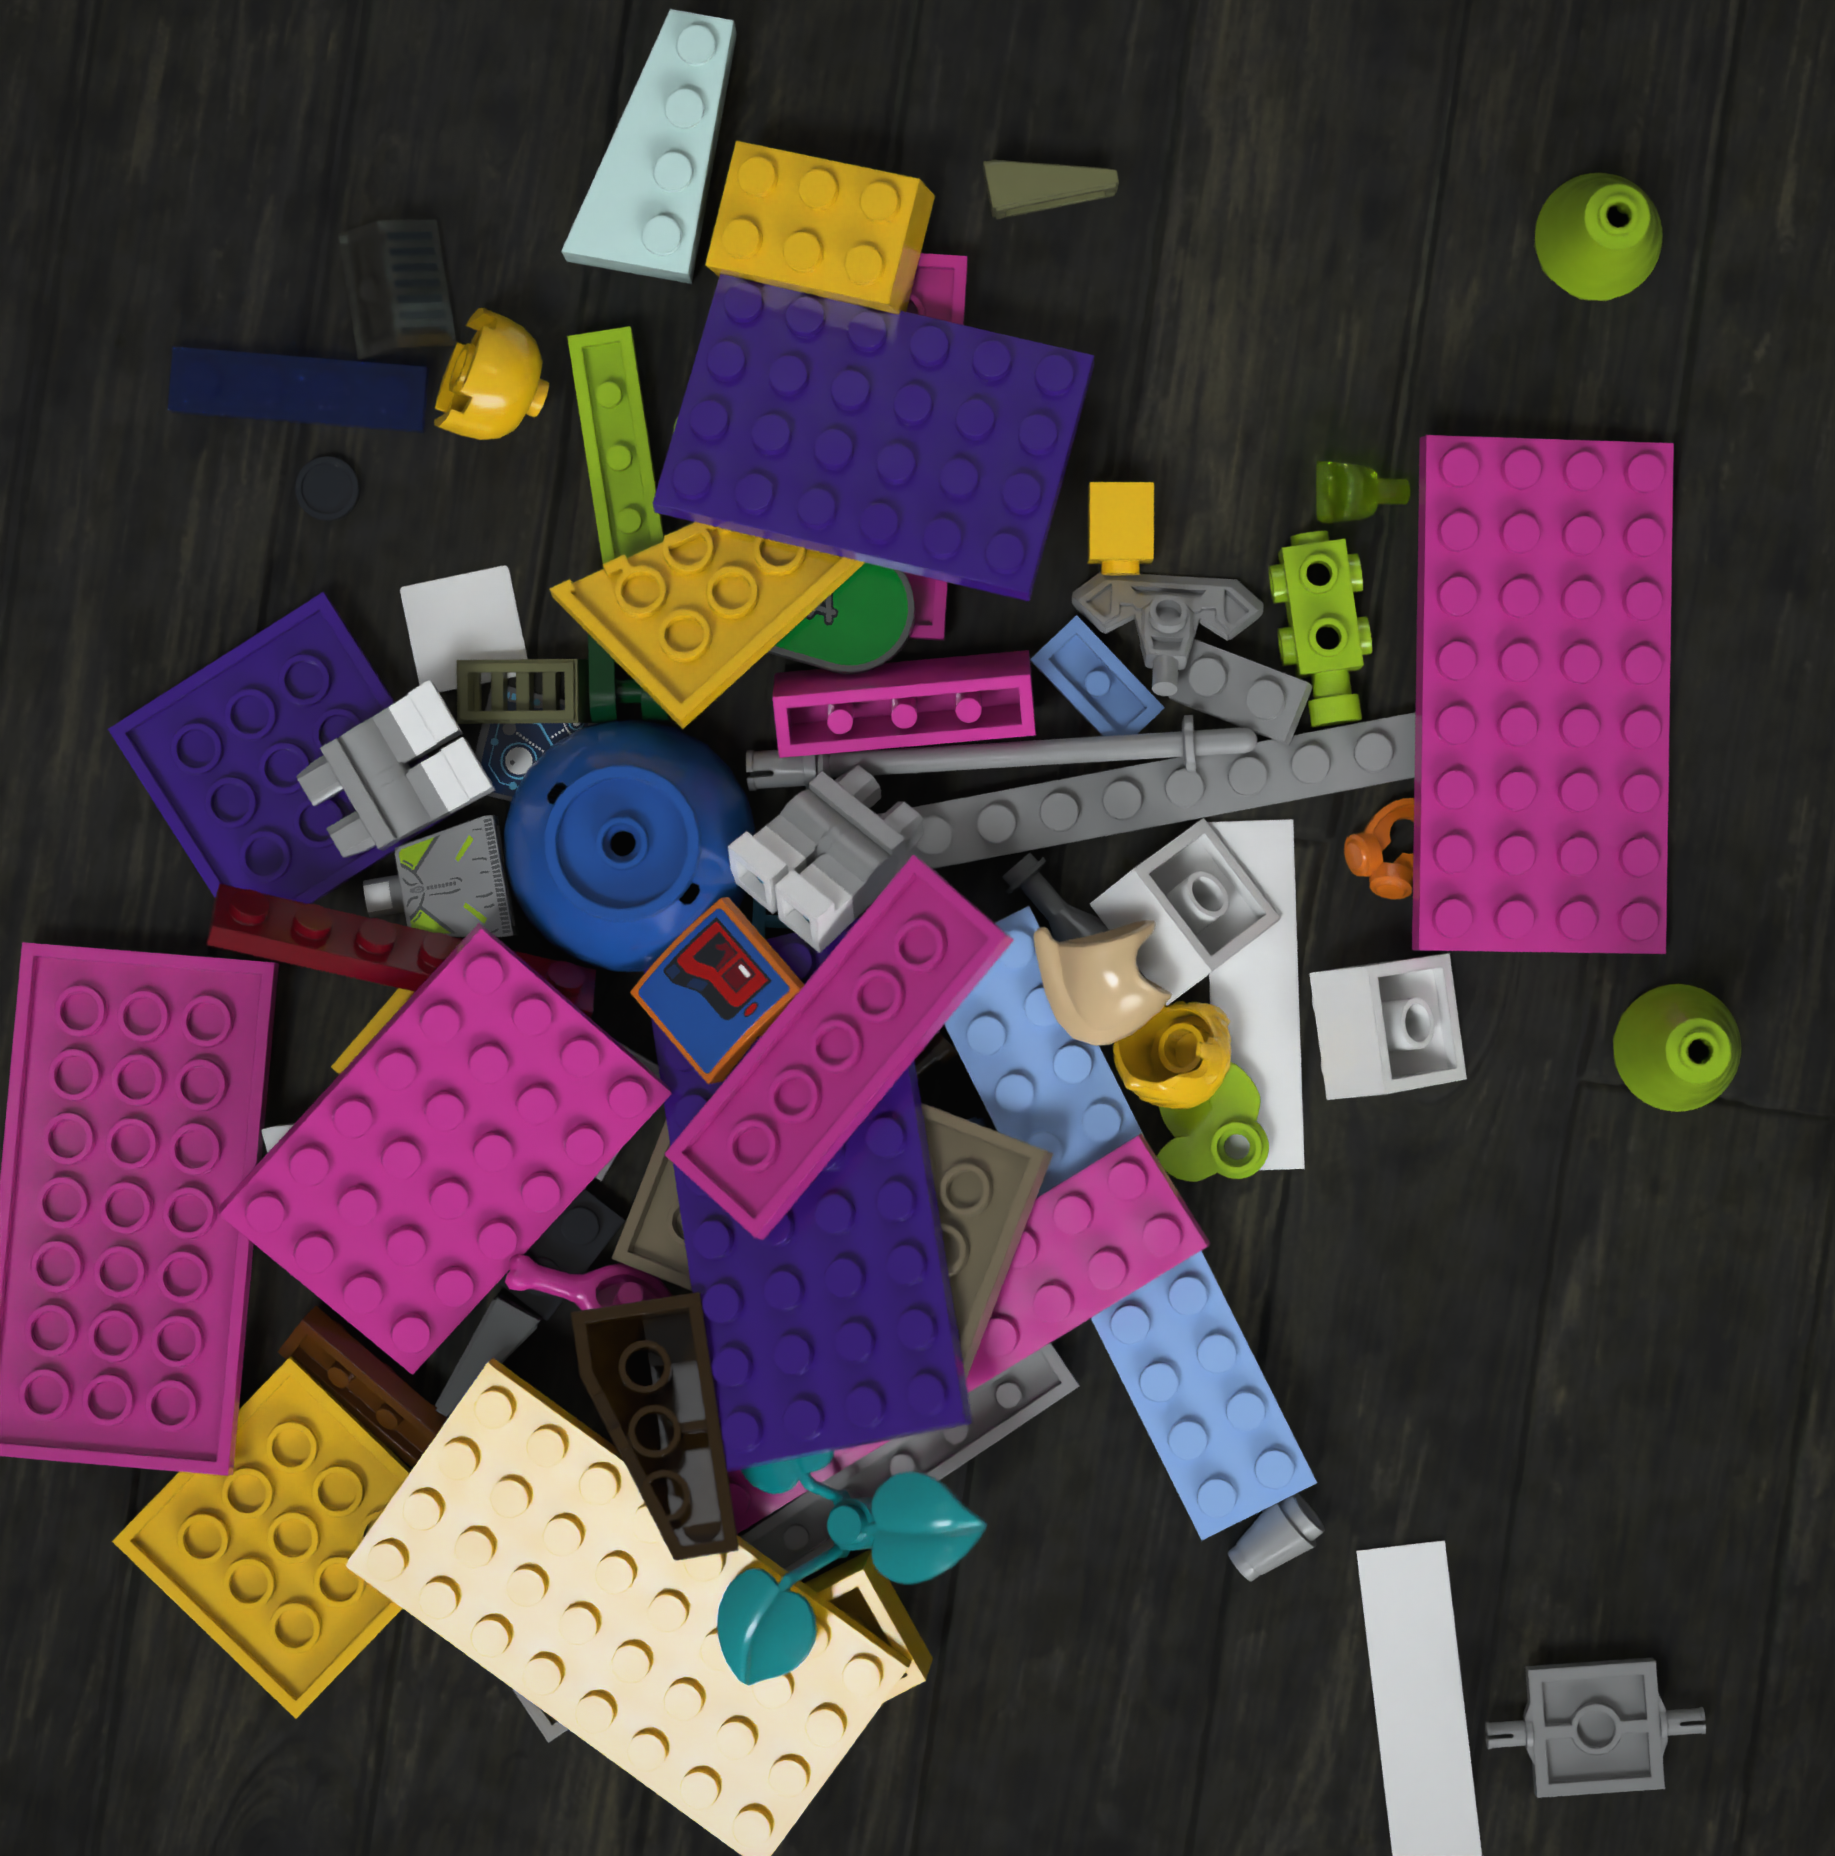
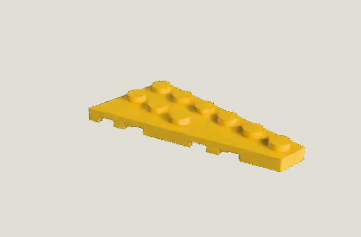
[550,522,865,729]

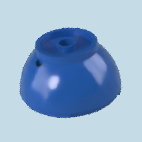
[503,719,755,972]

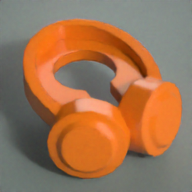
[1344,798,1414,899]

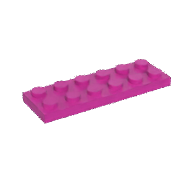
[664,855,1014,1240]

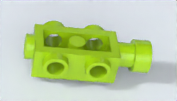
[1268,531,1372,727]

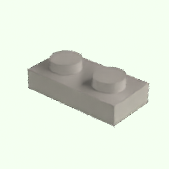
[1169,639,1313,745]

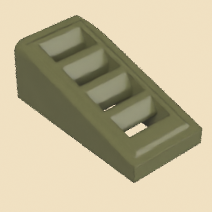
[983,160,1119,220]
[457,659,592,724]

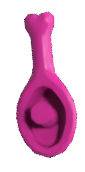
[505,1254,672,1310]

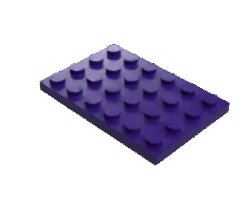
[653,274,1094,602]

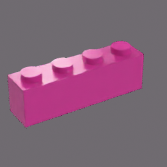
[772,650,1036,758]

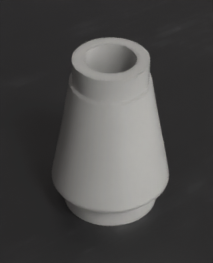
[1228,1493,1325,1582]

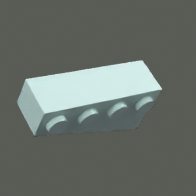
[561,9,737,284]

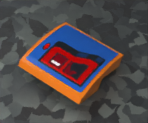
[630,897,804,1085]

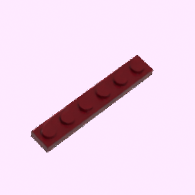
[207,883,596,1019]

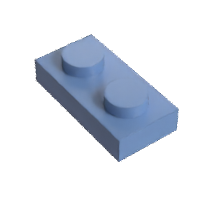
[1030,615,1165,736]

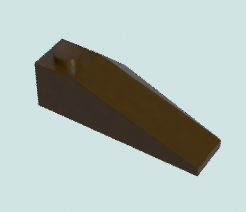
[571,1292,739,1561]

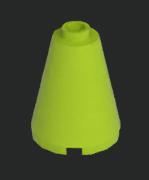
[1534,173,1663,301]
[1613,984,1741,1112]

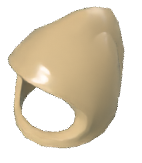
[1034,920,1172,1046]

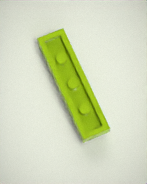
[567,326,664,569]

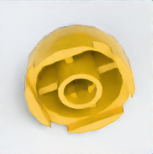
[434,308,549,440]

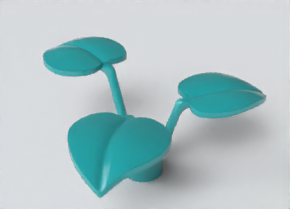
[717,1451,986,1686]

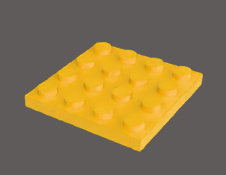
[112,1357,412,1719]

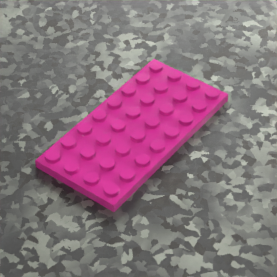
[1412,435,1674,954]
[0,942,279,1476]

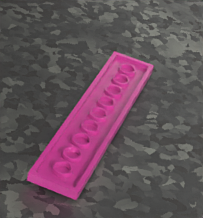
[728,1133,1210,1534]

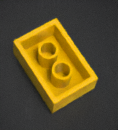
[705,141,935,315]

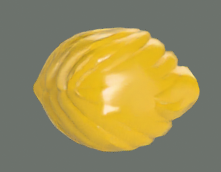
[1113,1001,1231,1109]

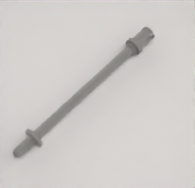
[746,715,1257,791]

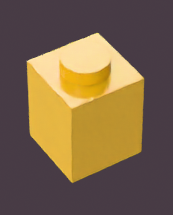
[1088,482,1154,576]

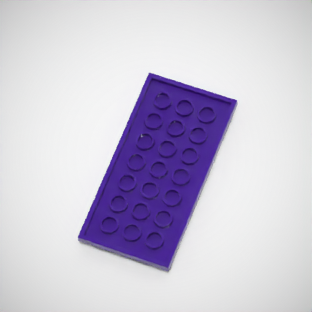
[644,917,973,1472]

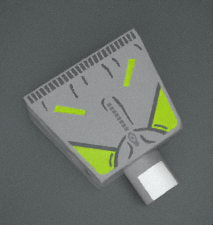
[363,815,518,937]

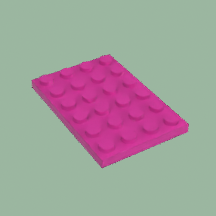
[218,923,672,1375]

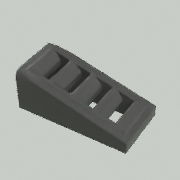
[435,1293,543,1417]

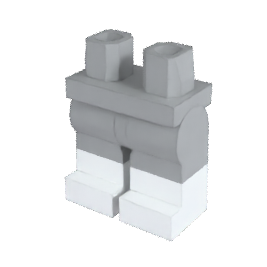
[296,679,496,858]
[728,765,924,953]

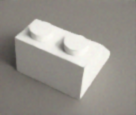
[1090,818,1281,1006]
[1309,953,1467,1100]

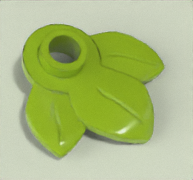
[1157,1062,1269,1182]

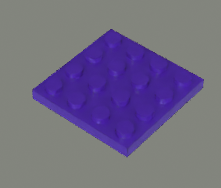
[108,592,462,904]

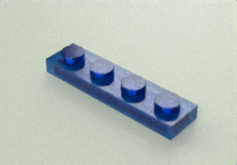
[168,347,429,433]

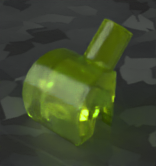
[1316,461,1410,523]

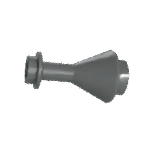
[1002,852,1109,942]

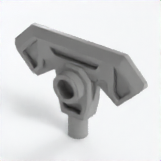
[1072,572,1263,696]

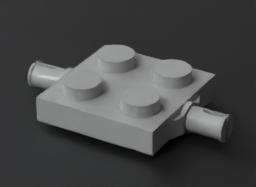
[1485,1658,1706,1798]

